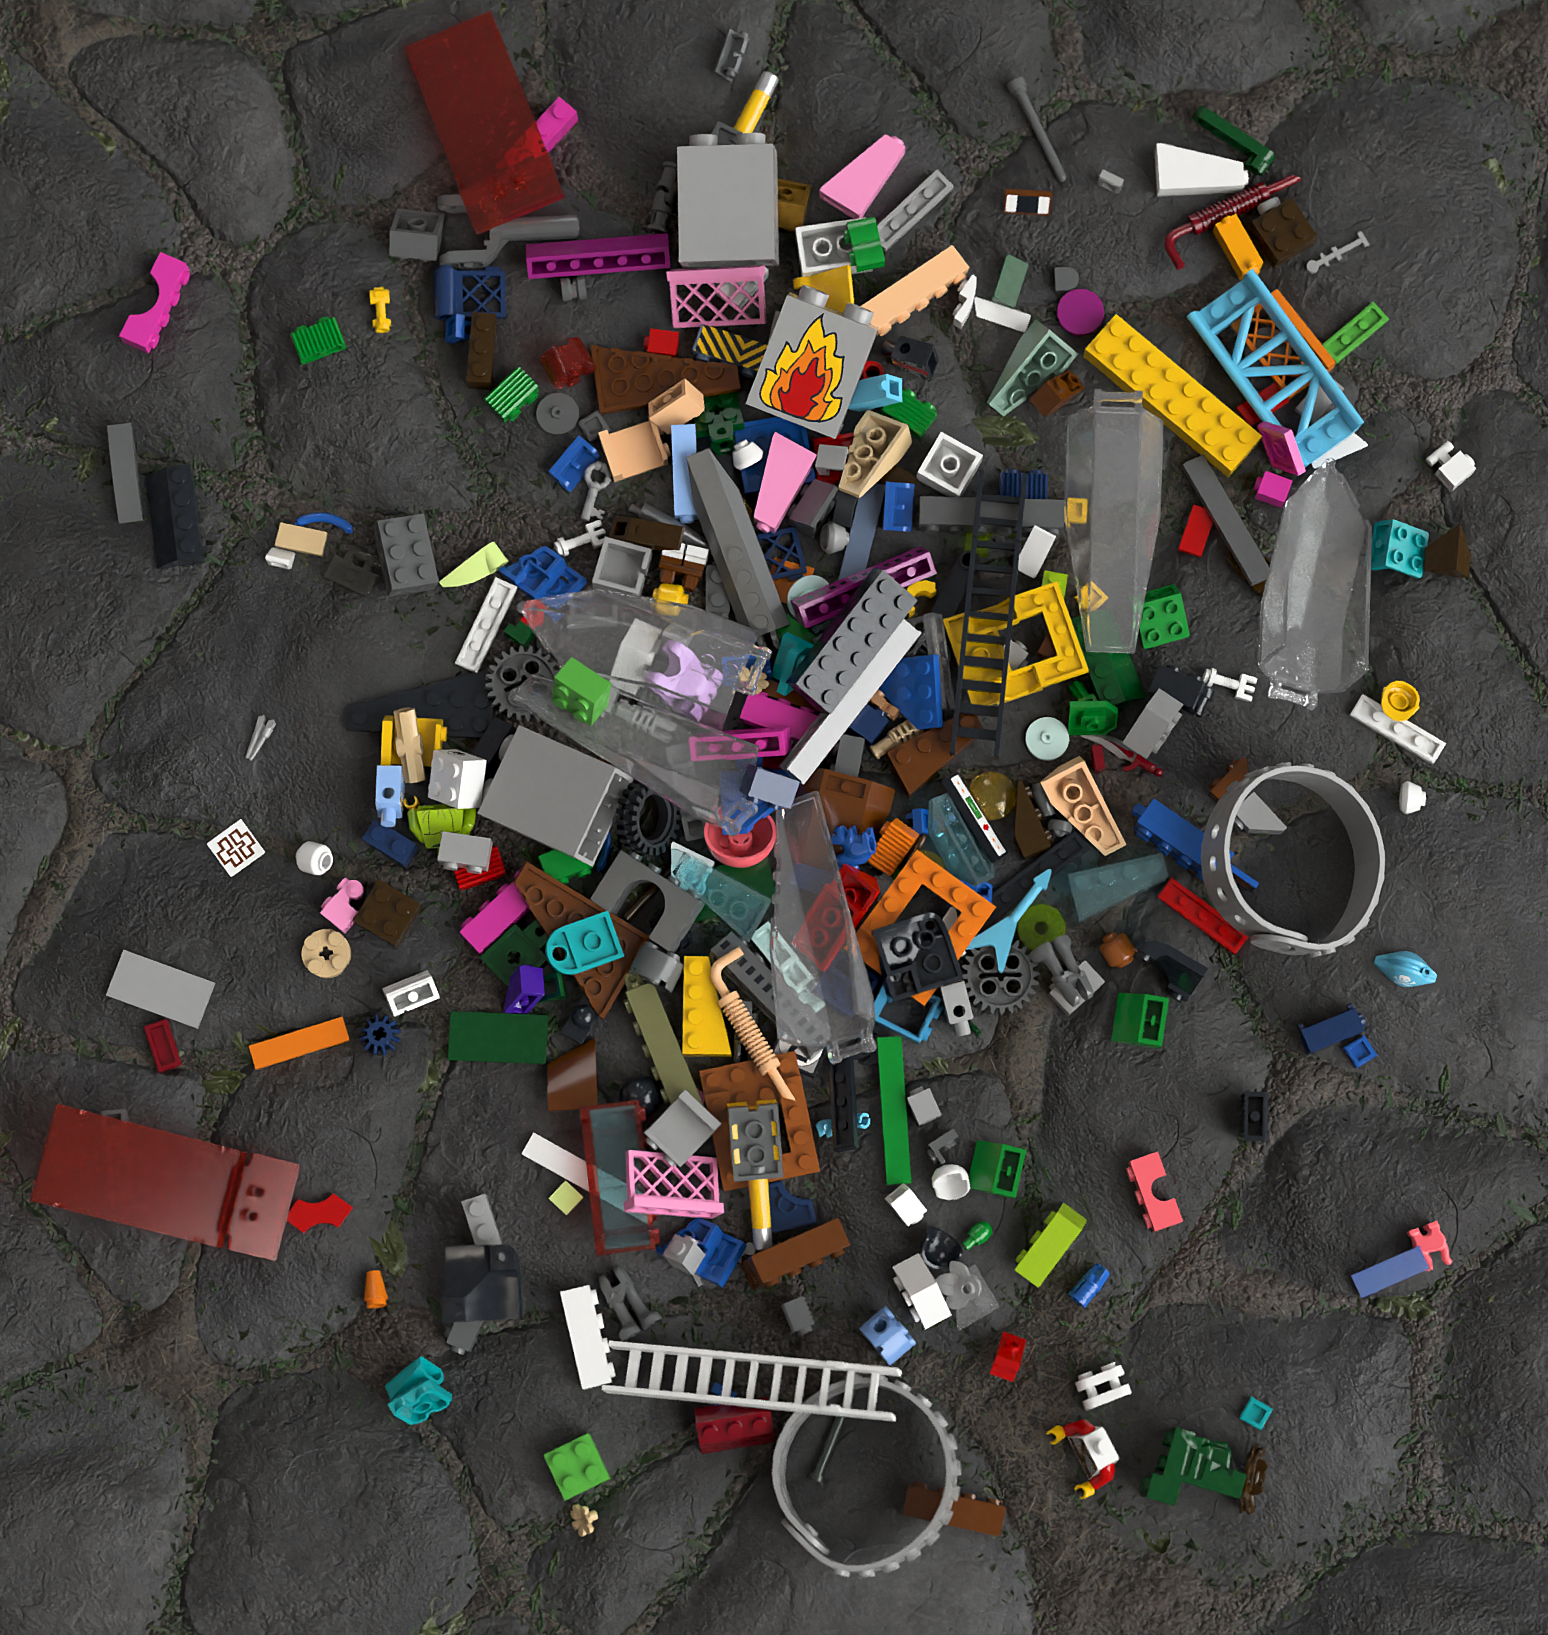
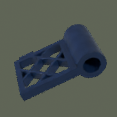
[434,265,506,321]
[756,527,807,582]

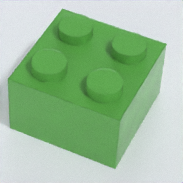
[552,657,611,726]
[544,1433,611,1500]

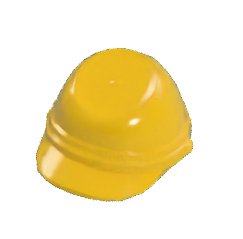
[1381,681,1420,721]

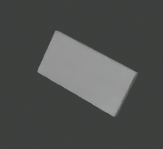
[106,950,215,1029]

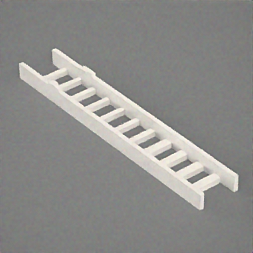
[602,1341,901,1421]

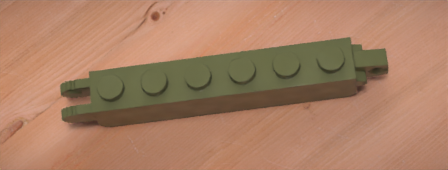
[623,973,704,1107]

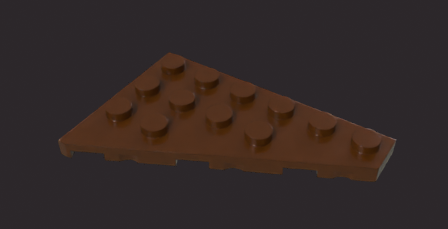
[513,862,650,1019]

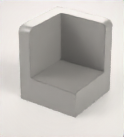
[815,444,849,476]

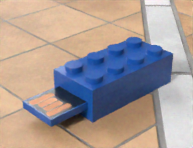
[1131,799,1259,893]

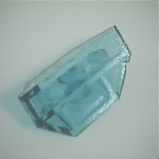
[928,793,995,886]

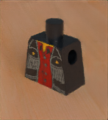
[881,336,939,381]

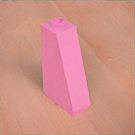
[819,134,905,219]
[754,432,817,534]

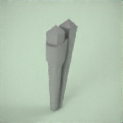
[245,715,276,761]

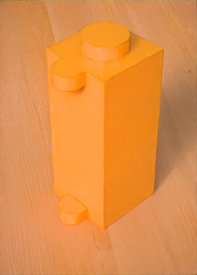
[1213,214,1263,280]

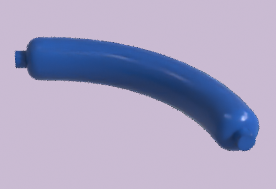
[294,512,354,534]
[596,832,611,872]

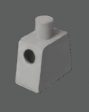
[937,980,973,1037]

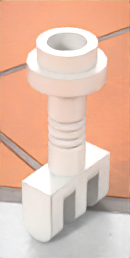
[554,520,606,556]
[1202,668,1257,702]

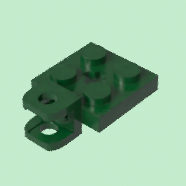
[693,392,745,455]
[480,920,548,986]

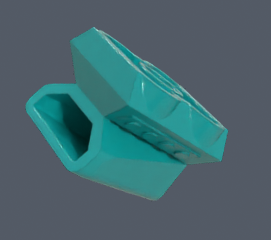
[385,1356,452,1425]

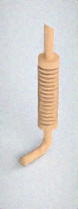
[710,946,796,1101]

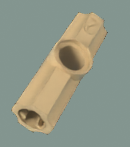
[394,707,426,783]

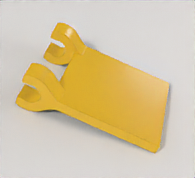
[793,265,854,313]

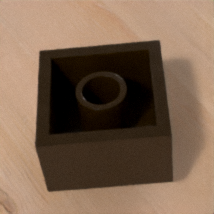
[1249,197,1318,269]
[353,879,423,949]

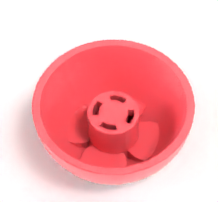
[704,808,776,868]

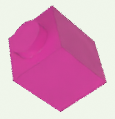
[1253,471,1292,508]

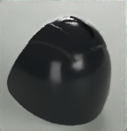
[920,1227,963,1270]

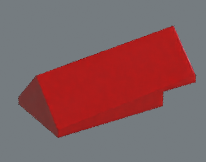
[791,864,880,972]

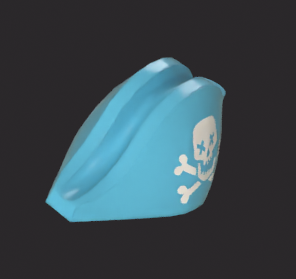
[1374,951,1437,987]

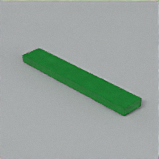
[876,1036,911,1185]

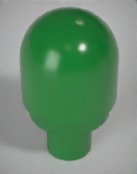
[961,1221,992,1251]

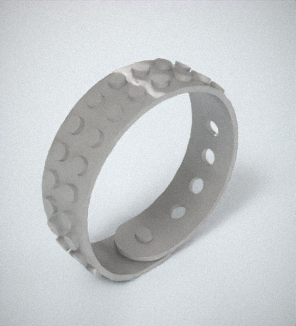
[1201,762,1385,958]
[772,1374,961,1578]

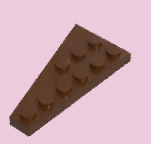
[591,345,742,415]

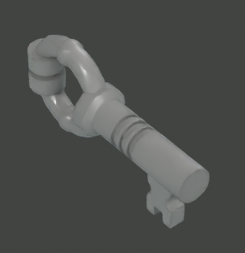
[580,461,611,521]

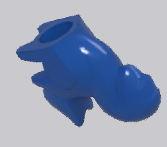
[827,825,877,874]

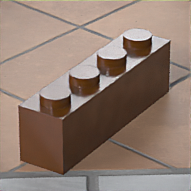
[901,1481,1006,1537]

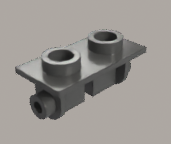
[714,29,750,82]

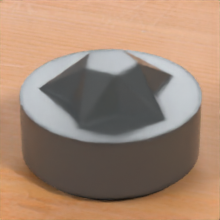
[1047,819,1072,837]

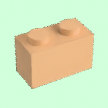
[648,379,704,435]

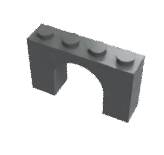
[590,850,706,953]

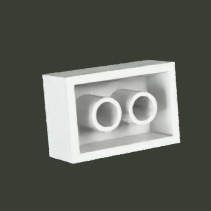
[795,217,873,277]

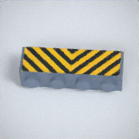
[693,324,768,379]

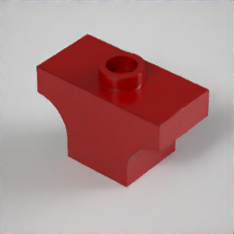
[989,1332,1026,1382]

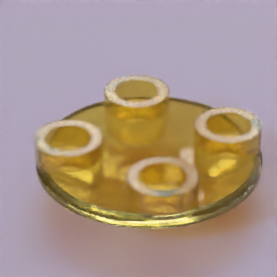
[969,772,1016,820]

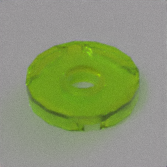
[1017,904,1066,951]

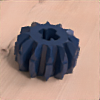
[360,1014,401,1056]

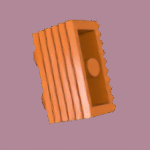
[867,818,919,877]

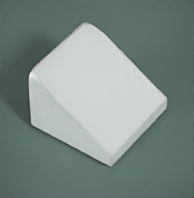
[265,547,295,570]

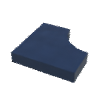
[768,1180,817,1234]

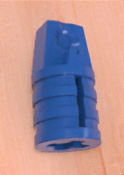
[1068,1263,1110,1308]

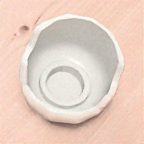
[932,1164,970,1200]

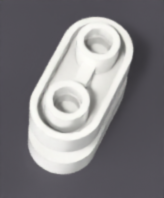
[1075,1362,1132,1411]

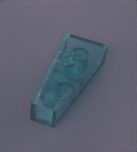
[673,851,772,943]
[1066,853,1168,925]

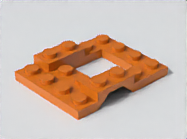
[845,850,996,1006]

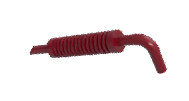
[1164,175,1302,270]

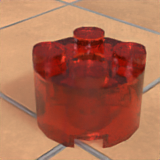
[540,337,597,389]

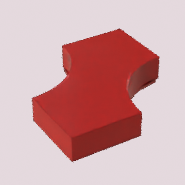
[284,1193,353,1233]

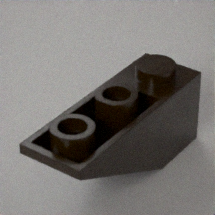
[609,517,685,550]
[1013,780,1053,861]

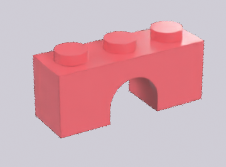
[1126,1151,1183,1232]

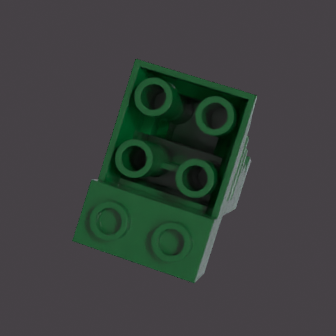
[1139,1427,1247,1506]

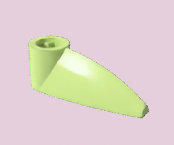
[439,542,508,587]

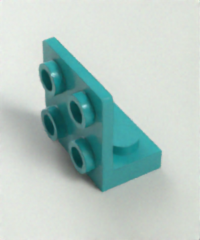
[1367,519,1429,578]

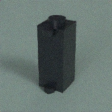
[471,717,517,781]

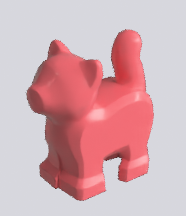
[1407,1221,1452,1272]

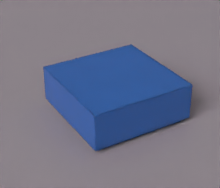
[1343,1035,1377,1069]

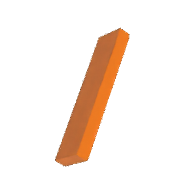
[249,1017,350,1070]

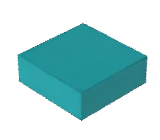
[1239,1396,1273,1431]

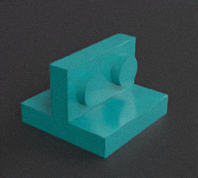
[771,632,814,696]

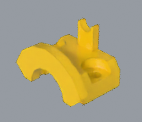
[906,580,937,619]

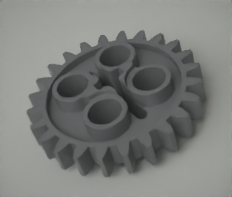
[484,645,560,724]
[961,940,1040,1016]

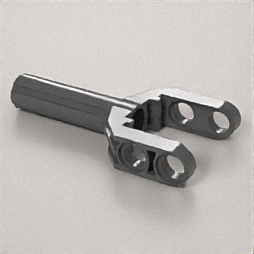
[437,193,579,269]

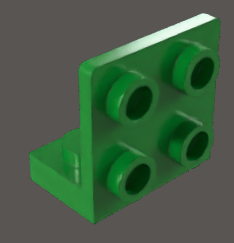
[1128,584,1190,649]

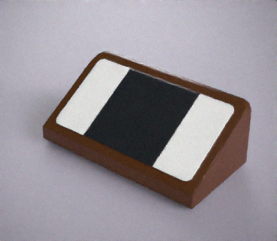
[1003,189,1052,216]

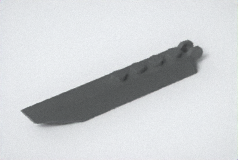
[686,448,790,654]

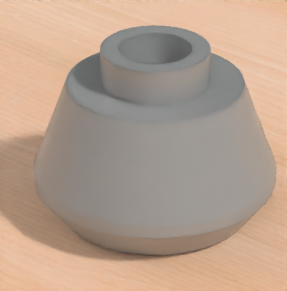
[820,521,849,554]

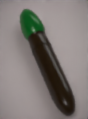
[892,834,927,882]

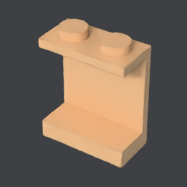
[598,416,671,482]

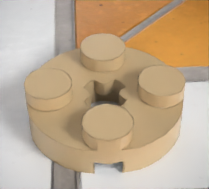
[302,929,351,978]

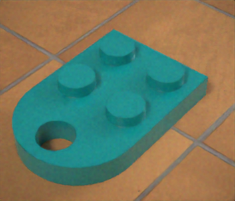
[545,911,624,975]

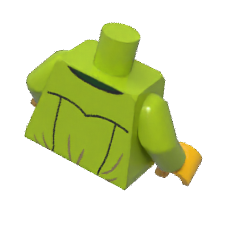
[403,796,476,855]

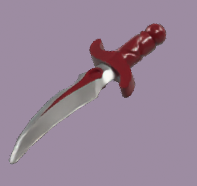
[1080,734,1163,777]

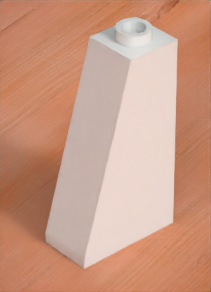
[1154,143,1248,196]

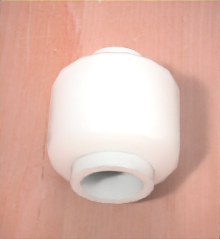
[296,841,333,875]

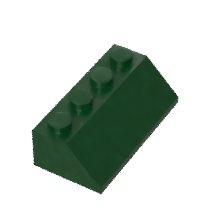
[1071,609,1146,708]

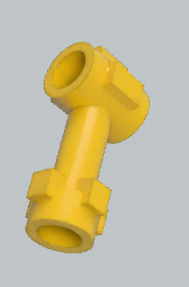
[369,287,391,333]

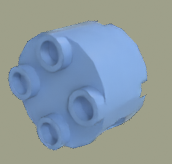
[859,1306,916,1365]

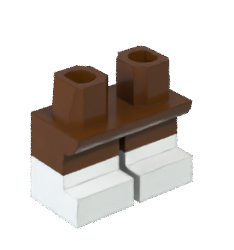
[659,543,709,592]

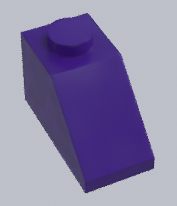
[503,964,545,1014]

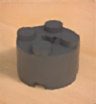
[628,941,684,994]

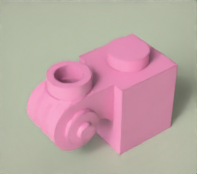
[320,878,365,934]

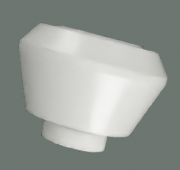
[732,440,763,470]
[1399,781,1426,814]

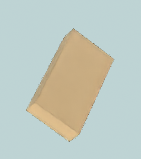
[275,522,328,557]

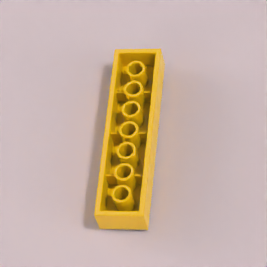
[1083,314,1262,477]

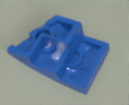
[499,546,587,618]
[655,1218,747,1288]

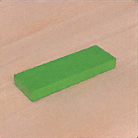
[1322,302,1389,365]

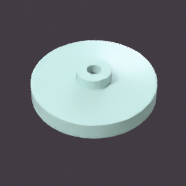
[1025,717,1069,761]

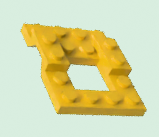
[943,581,1089,706]

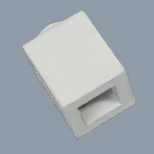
[885,1183,927,1226]

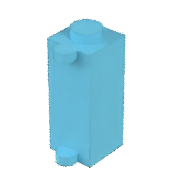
[848,374,902,412]

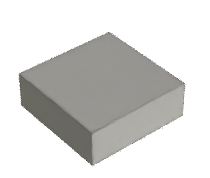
[1097,170,1124,194]

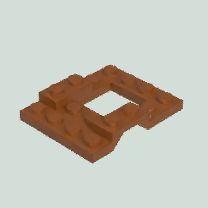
[699,1051,820,1191]

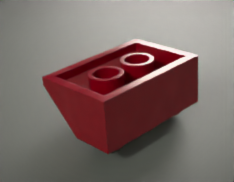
[694,1396,775,1454]

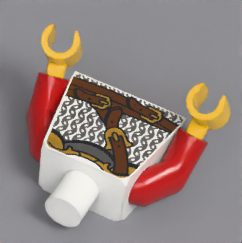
[1046,1420,1119,1500]

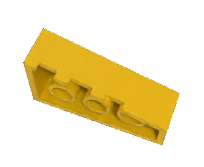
[683,956,732,1057]

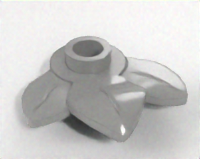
[935,1261,981,1309]

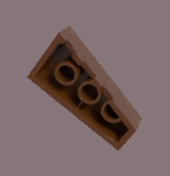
[886,714,983,799]
[740,1218,850,1290]

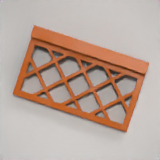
[1231,289,1336,399]

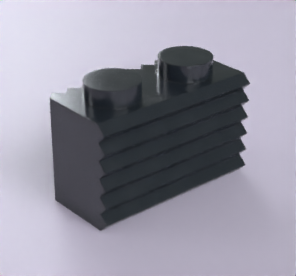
[1240,1091,1268,1143]

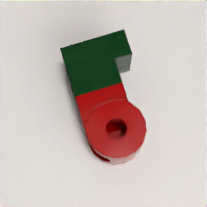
[504,603,546,649]

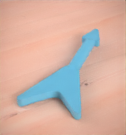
[966,869,1051,973]

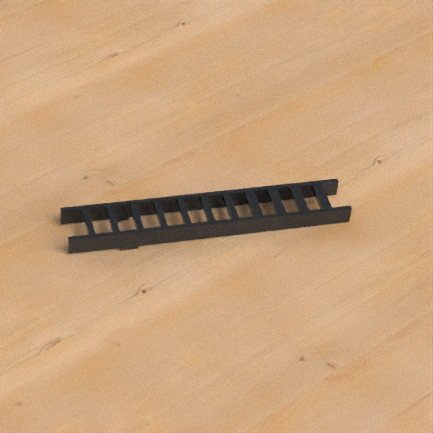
[950,470,1027,761]

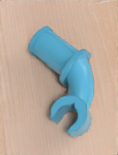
[816,1113,870,1138]

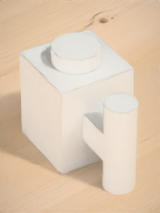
[1426,441,1476,492]

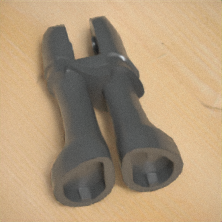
[1029,934,1093,1007]
[598,1266,662,1342]

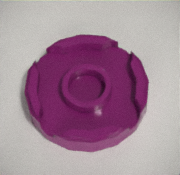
[1057,289,1104,337]

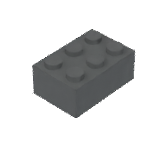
[373,514,439,597]

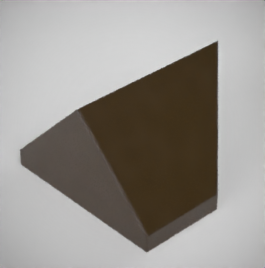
[1423,523,1471,579]

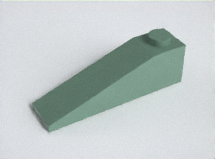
[987,319,1078,416]

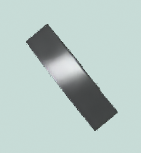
[107,422,144,523]

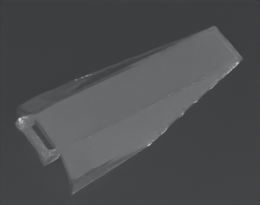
[1064,389,1163,654]
[509,675,759,836]
[769,791,876,1064]

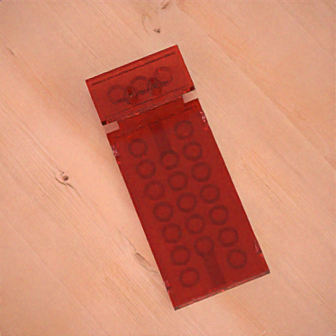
[404,11,565,235]
[30,1104,300,1261]

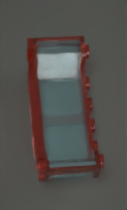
[579,1100,660,1257]

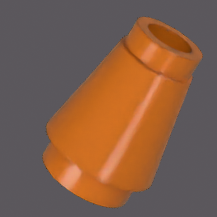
[364,1270,388,1308]

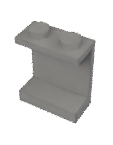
[644,1090,721,1167]

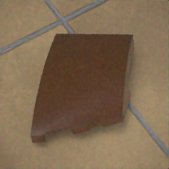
[547,1039,598,1112]

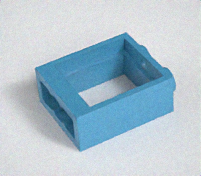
[867,986,943,1045]

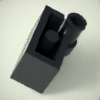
[1148,665,1215,718]

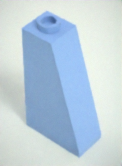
[671,424,699,524]

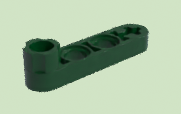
[1192,106,1275,176]

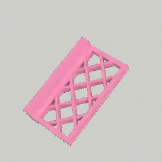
[667,265,767,328]
[624,1150,724,1219]

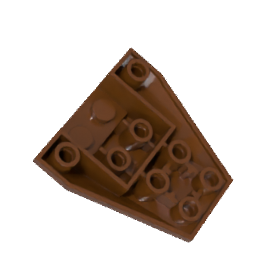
[796,768,895,874]

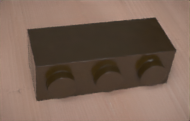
[466,312,498,390]

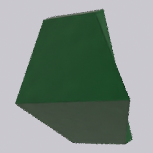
[536,953,566,1005]

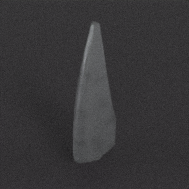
[628,503,712,555]

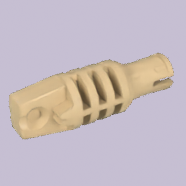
[870,720,924,759]

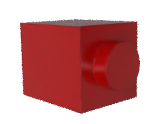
[644,328,679,358]

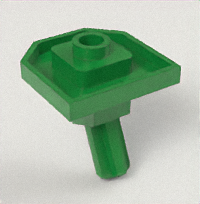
[1067,681,1118,735]

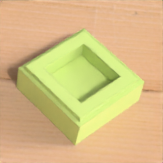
[549,1180,584,1215]

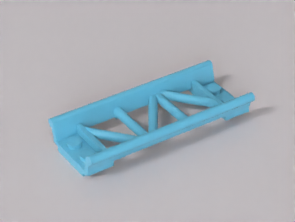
[1187,269,1364,467]

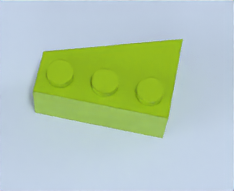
[1015,1202,1087,1288]

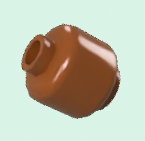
[1099,931,1135,969]

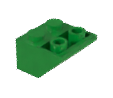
[1111,993,1169,1049]
[969,1140,1027,1200]

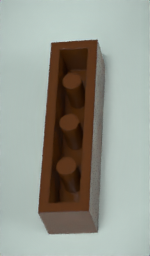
[762,679,819,715]

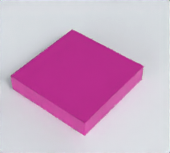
[1257,421,1306,476]

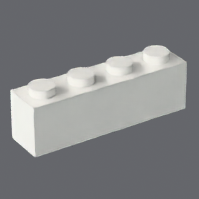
[560,1285,616,1390]

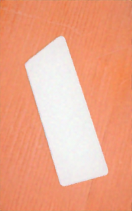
[974,297,1031,332]
[1311,433,1368,469]

